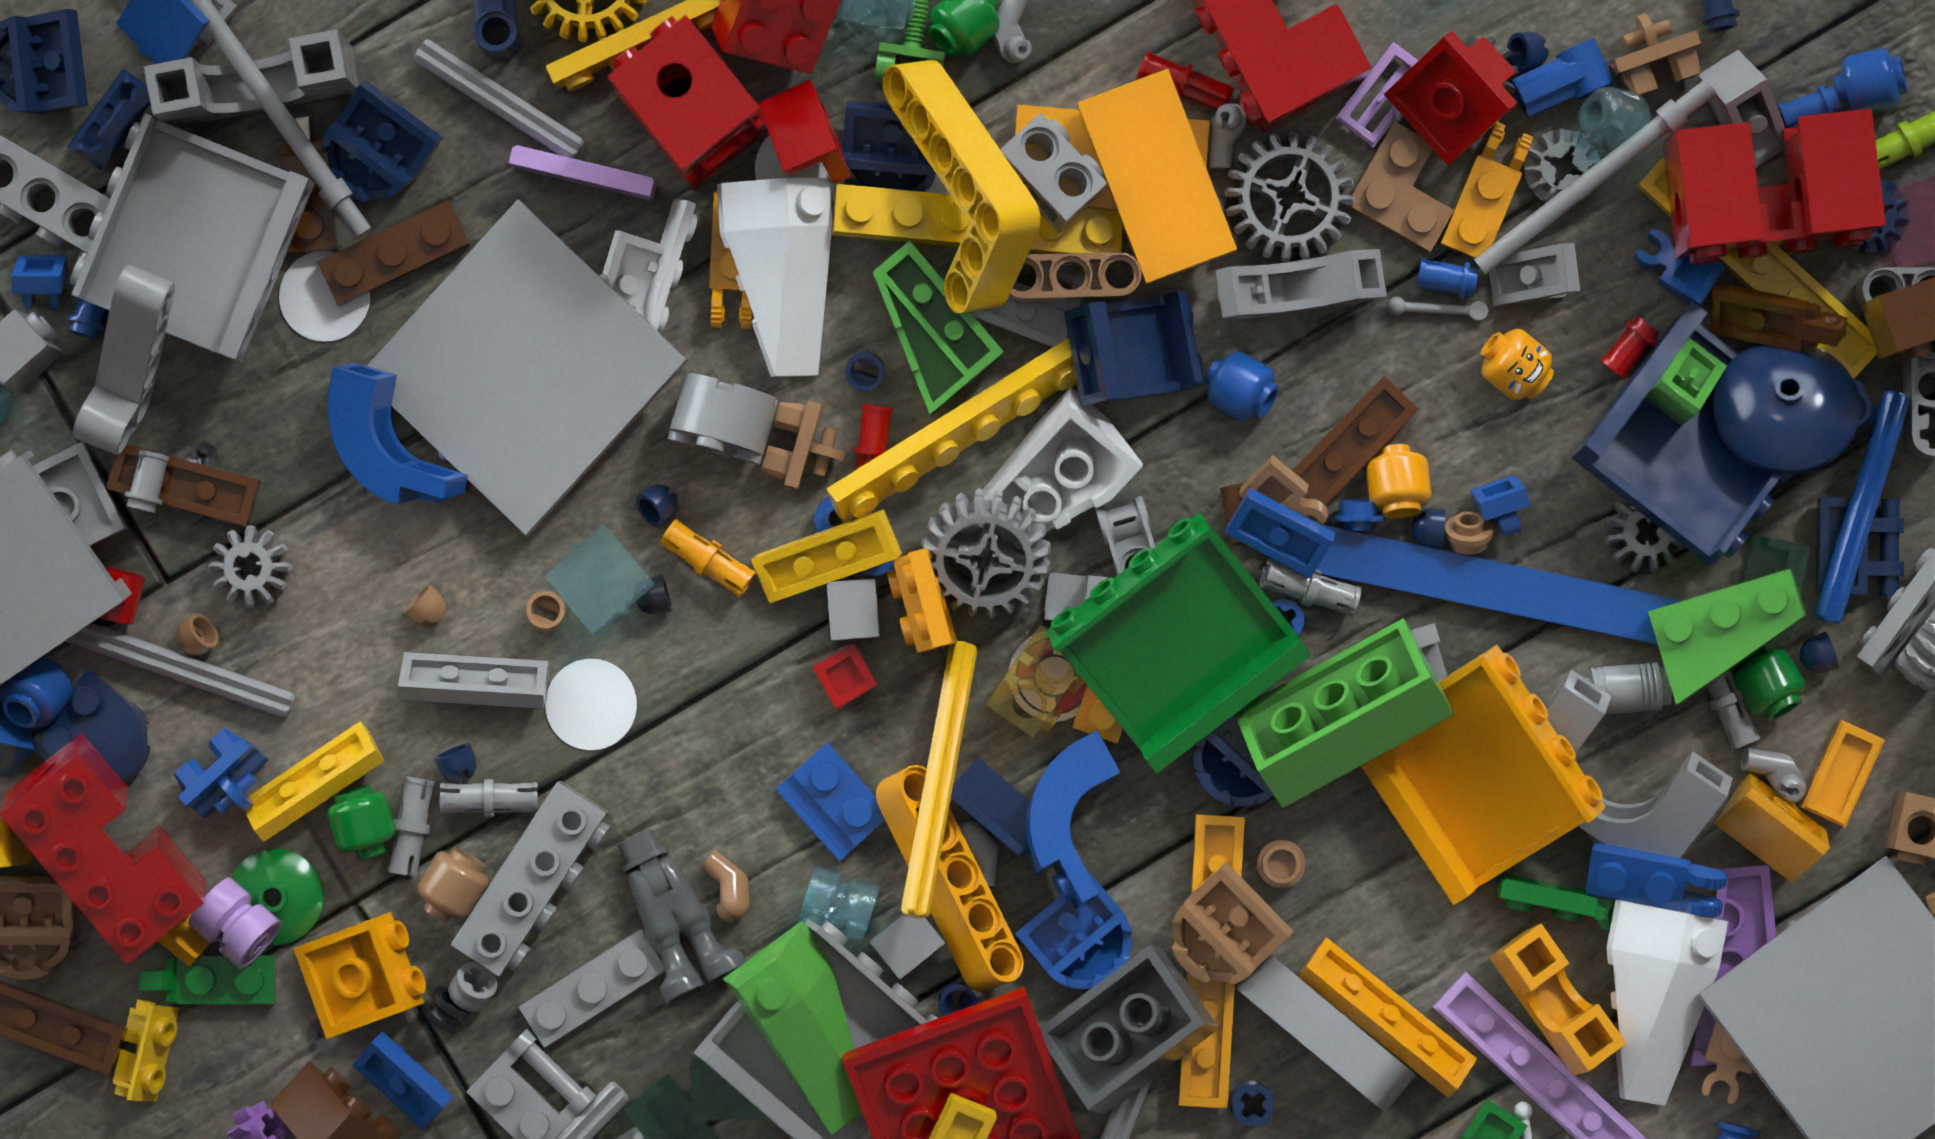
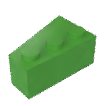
[873,241,1004,417]
[1648,569,1807,706]

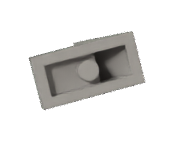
[1489,243,1581,306]

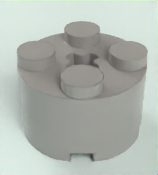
[667,373,778,465]

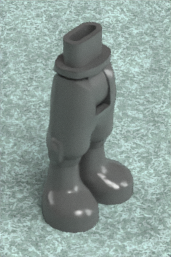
[617,829,746,1004]

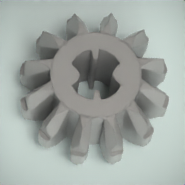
[209,526,293,608]
[1895,609,1935,691]

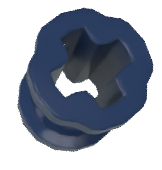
[1229,1080,1274,1126]

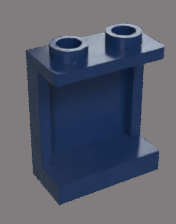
[1064,290,1203,407]

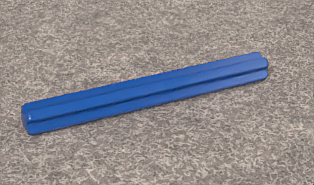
[1815,390,1910,624]

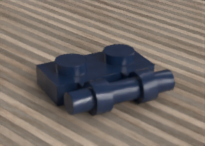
[1816,497,1904,596]

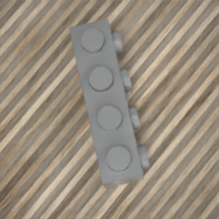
[450,781,611,976]

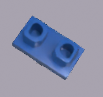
[174,728,269,819]

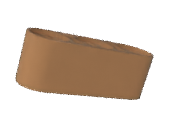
[1008,252,1142,303]

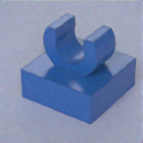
[11,255,69,309]
[1470,474,1531,536]

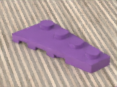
[1691,864,1776,1067]

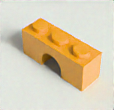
[1489,924,1627,1076]

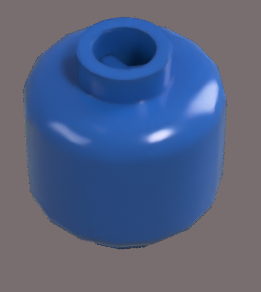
[1834,48,1908,114]
[1204,351,1279,423]
[0,657,73,729]

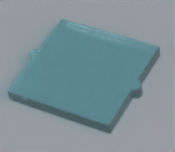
[545,523,655,637]

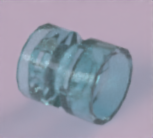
[797,866,880,945]

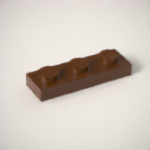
[317,200,470,307]
[1292,376,1419,506]
[106,444,261,527]
[0,980,128,1075]

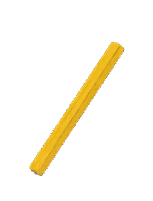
[901,641,978,919]

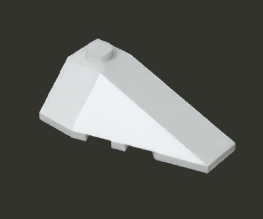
[717,178,832,377]
[954,387,1143,569]
[1607,900,1728,1106]

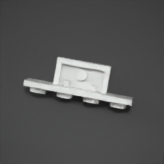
[602,199,697,334]

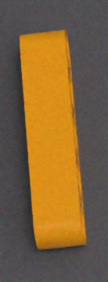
[876,765,1024,992]

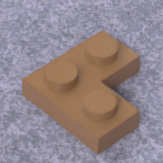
[1348,121,1454,253]

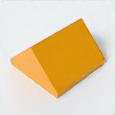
[1715,772,1830,883]

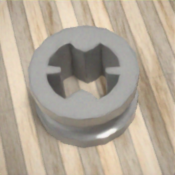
[448,962,498,1011]

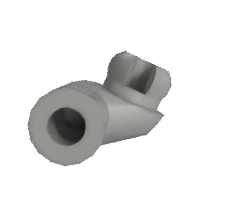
[1208,103,1247,170]
[1740,747,1806,803]
[957,819,999,886]

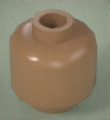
[417,847,489,922]

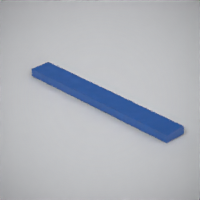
[1316,525,1683,645]

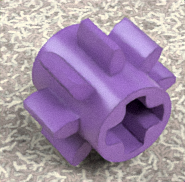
[227,1101,290,1139]

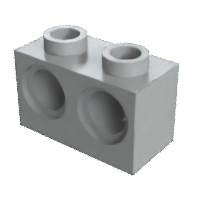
[1000,113,1107,232]

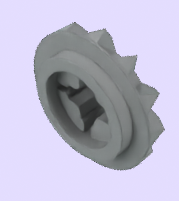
[1524,128,1600,203]

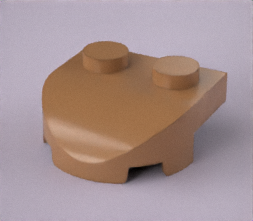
[1172,861,1293,984]
[0,876,76,980]

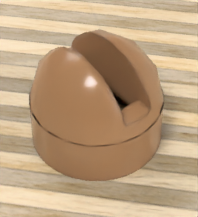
[404,584,447,627]
[526,591,565,632]
[175,613,219,656]

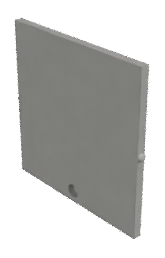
[367,199,689,536]
[1697,856,1935,1139]

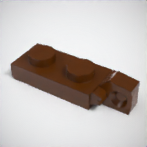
[279,117,338,254]
[1710,282,1847,353]

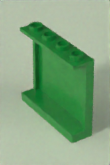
[1045,512,1311,774]

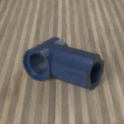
[474,0,521,61]

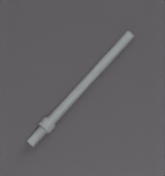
[189,0,371,239]
[1474,79,1717,275]

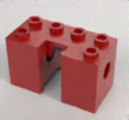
[1191,0,1372,134]
[608,14,768,191]
[1662,109,1886,265]
[0,732,206,964]

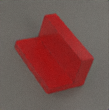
[759,79,851,184]

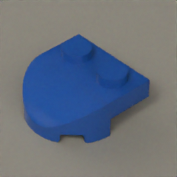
[1015,871,1132,989]

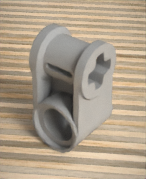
[1095,495,1155,575]

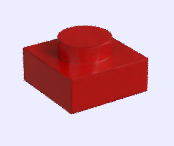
[812,643,878,709]

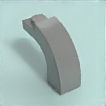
[1216,249,1387,320]

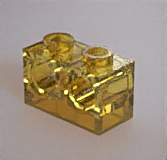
[985,625,1084,738]

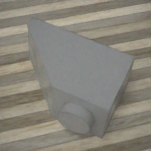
[1698,50,1786,168]

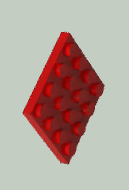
[841,987,1081,1139]

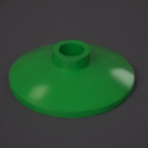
[231,848,324,945]

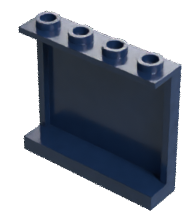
[1571,301,1793,566]

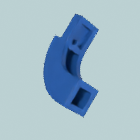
[327,362,468,505]
[1024,731,1120,910]

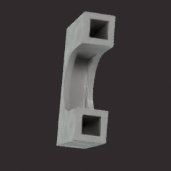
[144,29,359,127]
[1545,669,1733,858]

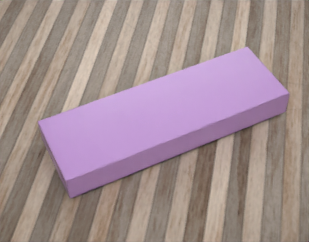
[509,145,657,201]

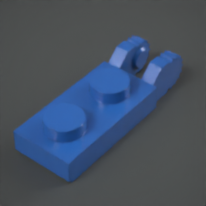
[1585,843,1728,918]

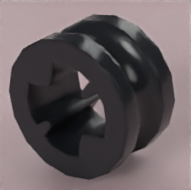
[421,987,471,1034]

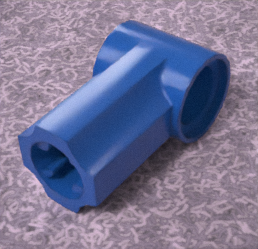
[1510,38,1615,118]

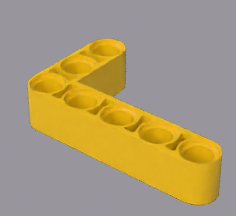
[883,60,1040,314]

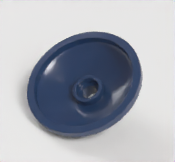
[1713,344,1860,475]

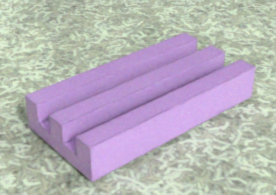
[1335,42,1418,149]

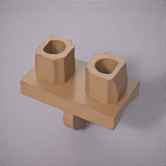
[1608,13,1701,99]
[761,401,846,490]

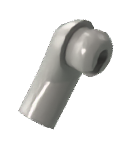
[992,0,1032,63]

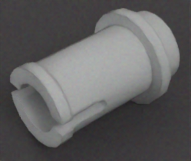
[124,450,170,514]

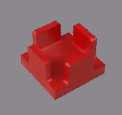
[1383,30,1517,166]

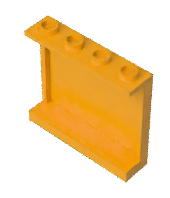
[1361,645,1606,905]

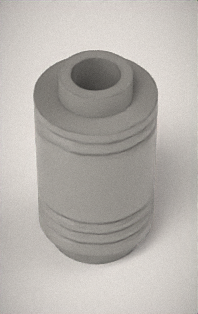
[1585,662,1672,715]

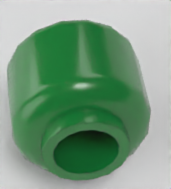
[928,0,1000,57]
[1733,647,1806,721]
[327,785,396,860]

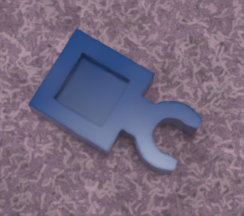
[1634,229,1726,307]

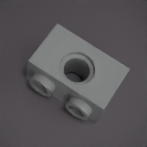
[0,309,65,391]

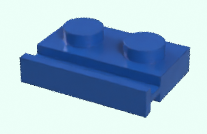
[775,742,885,861]

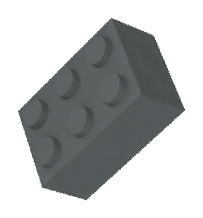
[1040,944,1220,1114]

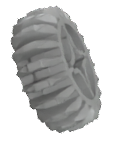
[1224,132,1355,263]
[921,488,1051,619]

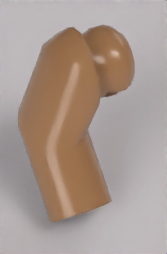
[700,849,750,923]

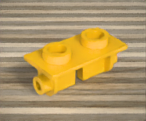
[112,999,179,1102]

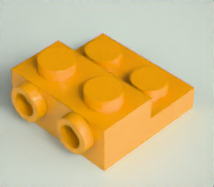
[887,548,957,653]
[293,912,426,1039]

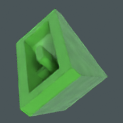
[1645,338,1727,426]

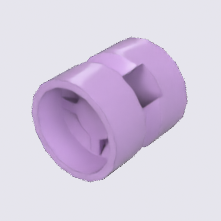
[188,877,282,969]

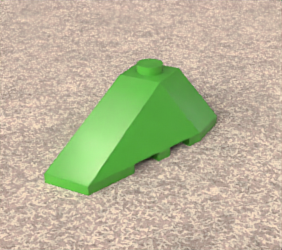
[723,921,862,1135]

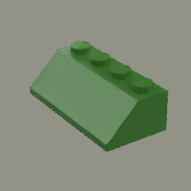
[1235,618,1454,808]

